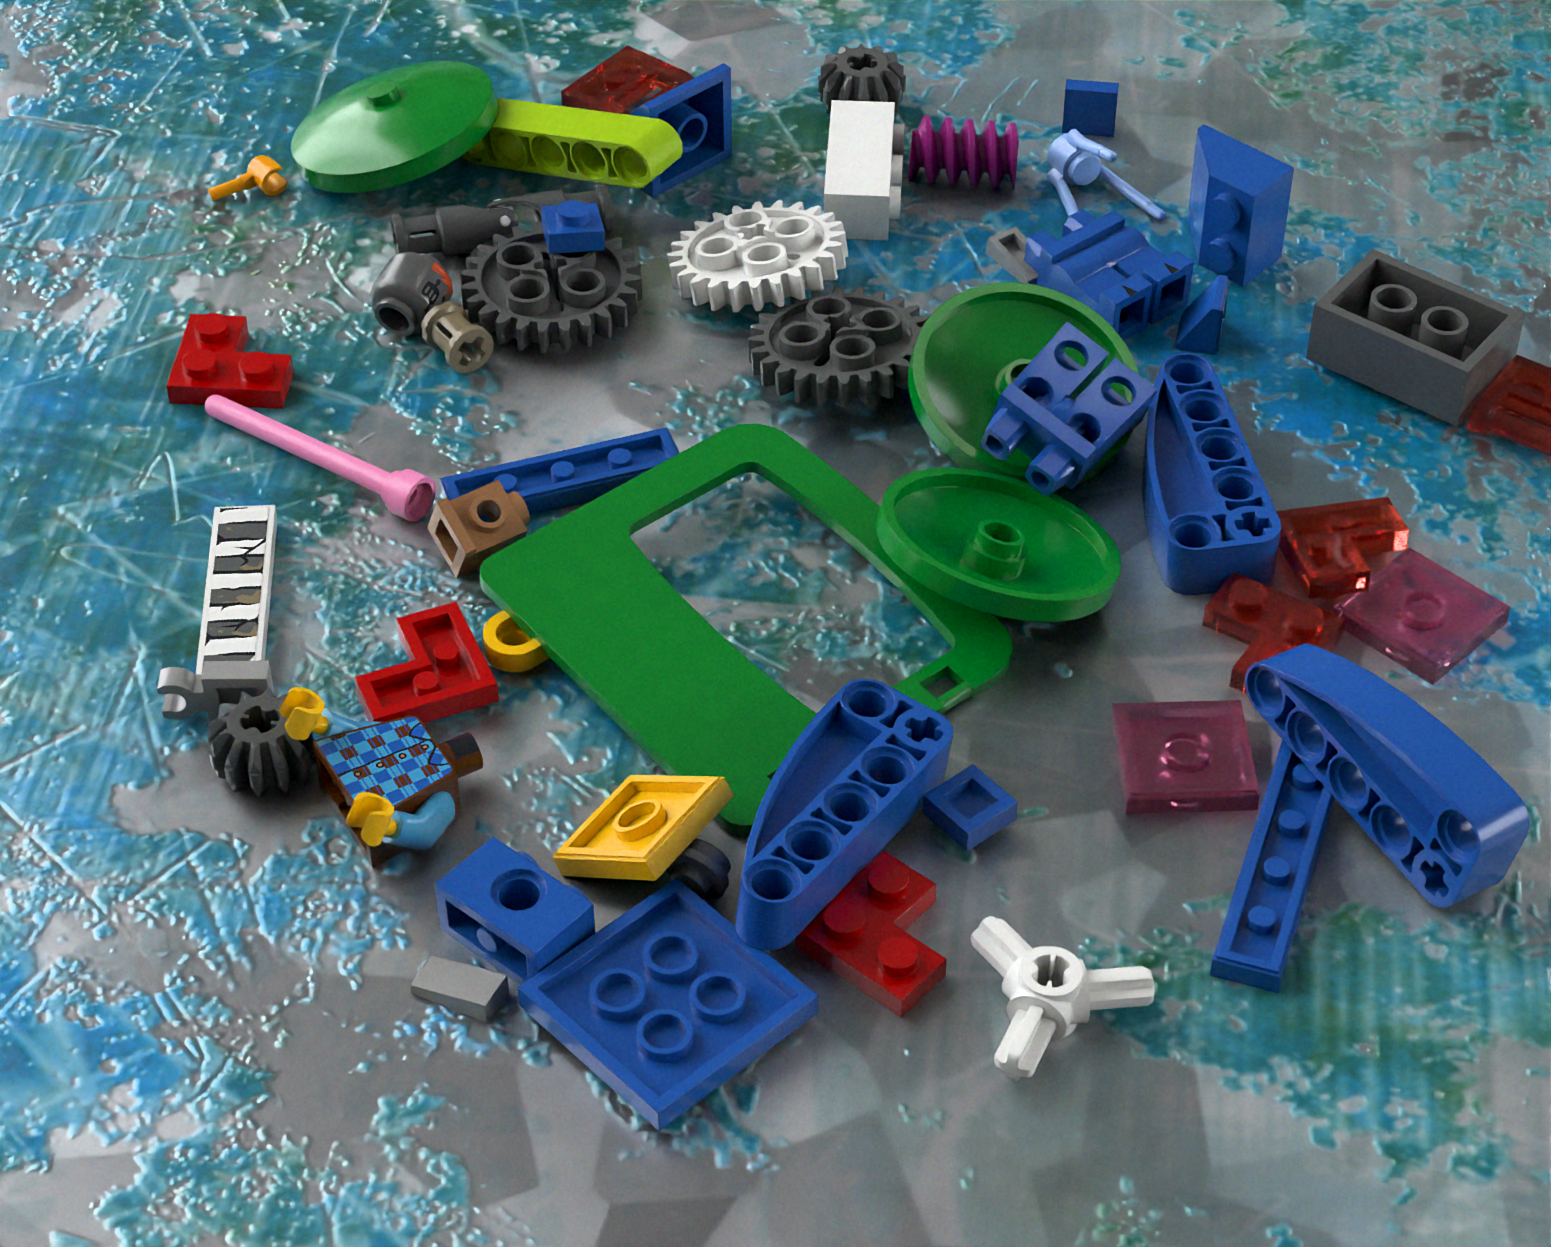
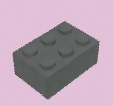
[1306,249,1525,426]

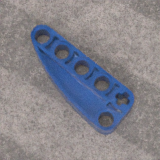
[1142,353,1281,595]
[1245,643,1530,908]
[735,679,953,950]

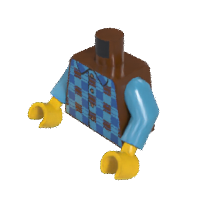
[279,687,483,868]

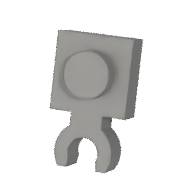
[157,660,275,722]

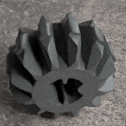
[818,43,906,114]
[207,687,316,798]

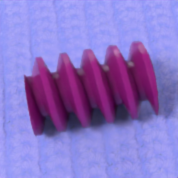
[908,115,1019,190]

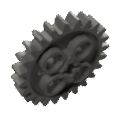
[461,221,642,353]
[748,286,929,407]

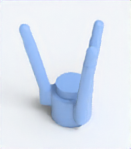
[1046,129,1166,221]

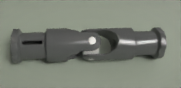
[390,183,614,257]

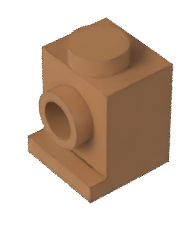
[427,480,530,578]

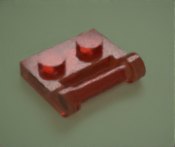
[561,45,694,114]
[1468,355,1551,456]

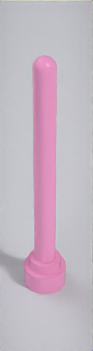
[205,395,436,522]

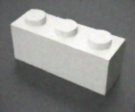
[824,100,905,241]

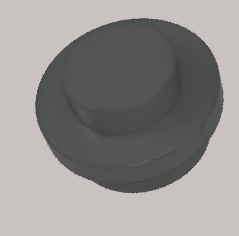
[666,838,731,900]

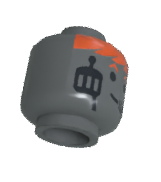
[369,252,453,336]

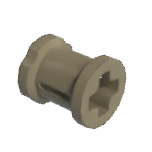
[421,301,494,374]

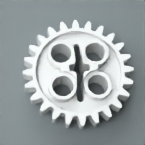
[667,200,849,312]

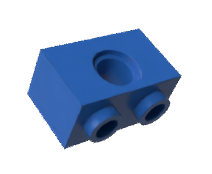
[435,836,595,985]

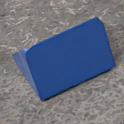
[1175,275,1230,355]

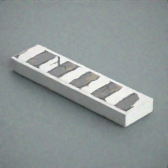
[196,505,278,674]

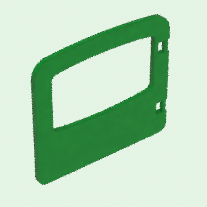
[480,423,1013,836]

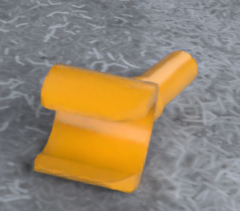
[208,155,287,202]

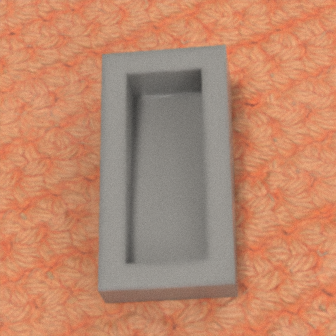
[985,226,1038,285]
[410,955,509,1023]

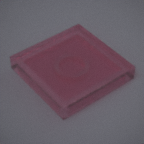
[1331,547,1510,685]
[1111,700,1260,814]

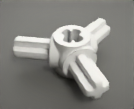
[971,916,1155,1081]

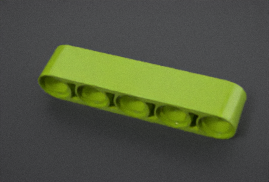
[462,98,683,188]

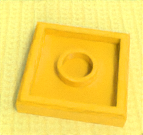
[552,775,734,881]

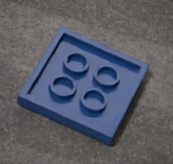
[517,878,818,1131]

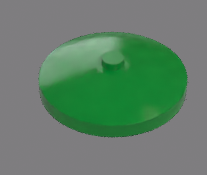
[291,61,499,193]
[908,282,1139,489]
[876,468,1121,622]

